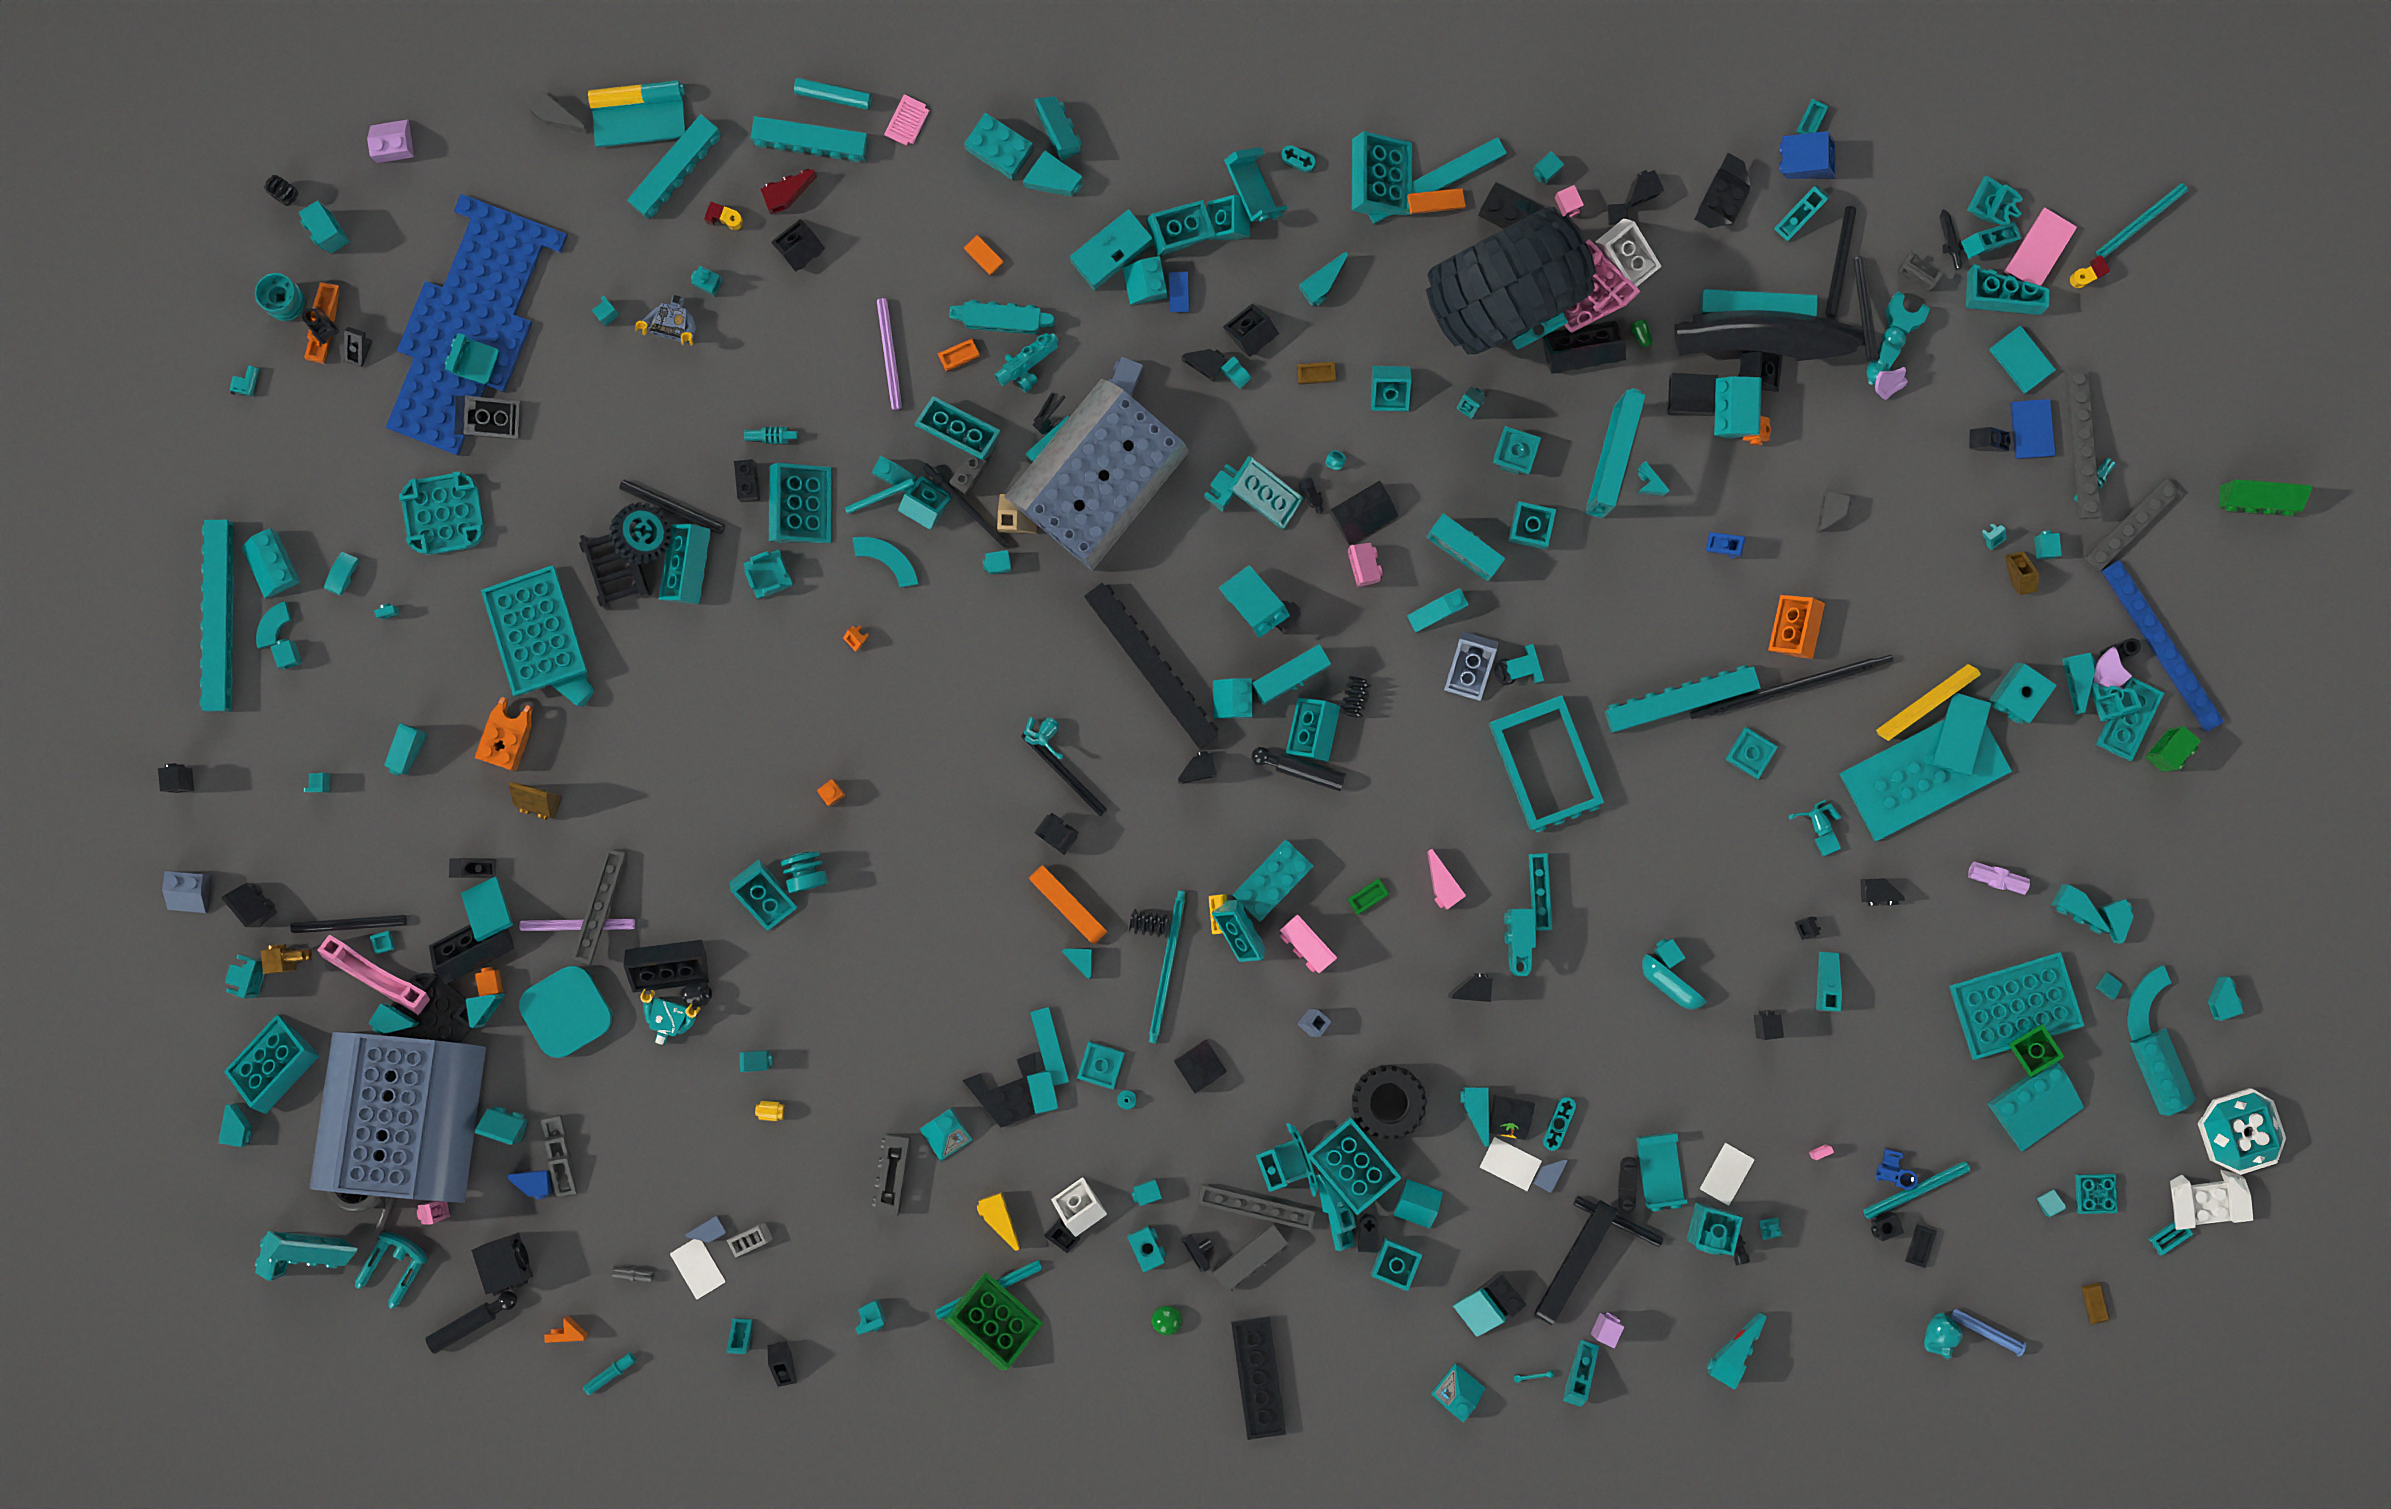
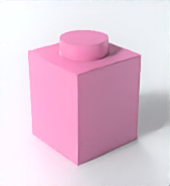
[1555,185,1584,218]

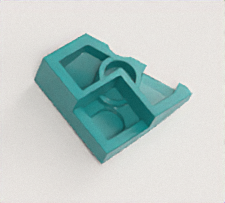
[551,673,595,707]

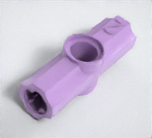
[1968,862,2030,895]

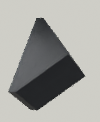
[1044,1219,1080,1253]

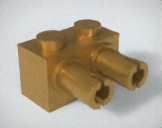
[261,944,313,974]

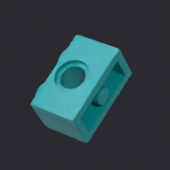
[1127,1225,1166,1273]

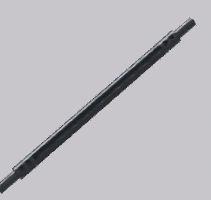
[1690,654,1894,719]

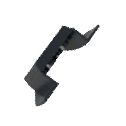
[1694,153,1751,228]

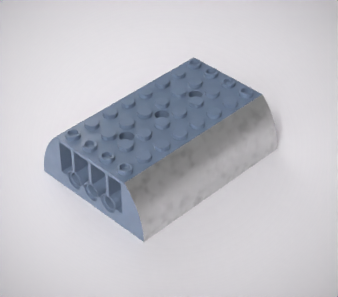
[1004,379,1189,571]

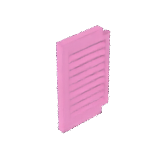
[884,94,929,146]

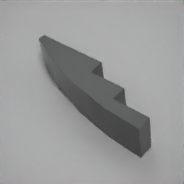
[541,1114,577,1197]

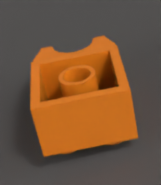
[474,697,533,771]

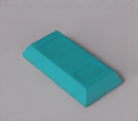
[1796,99,1829,134]

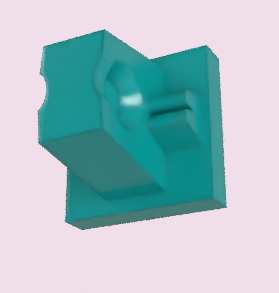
[1758,1217,1782,1240]

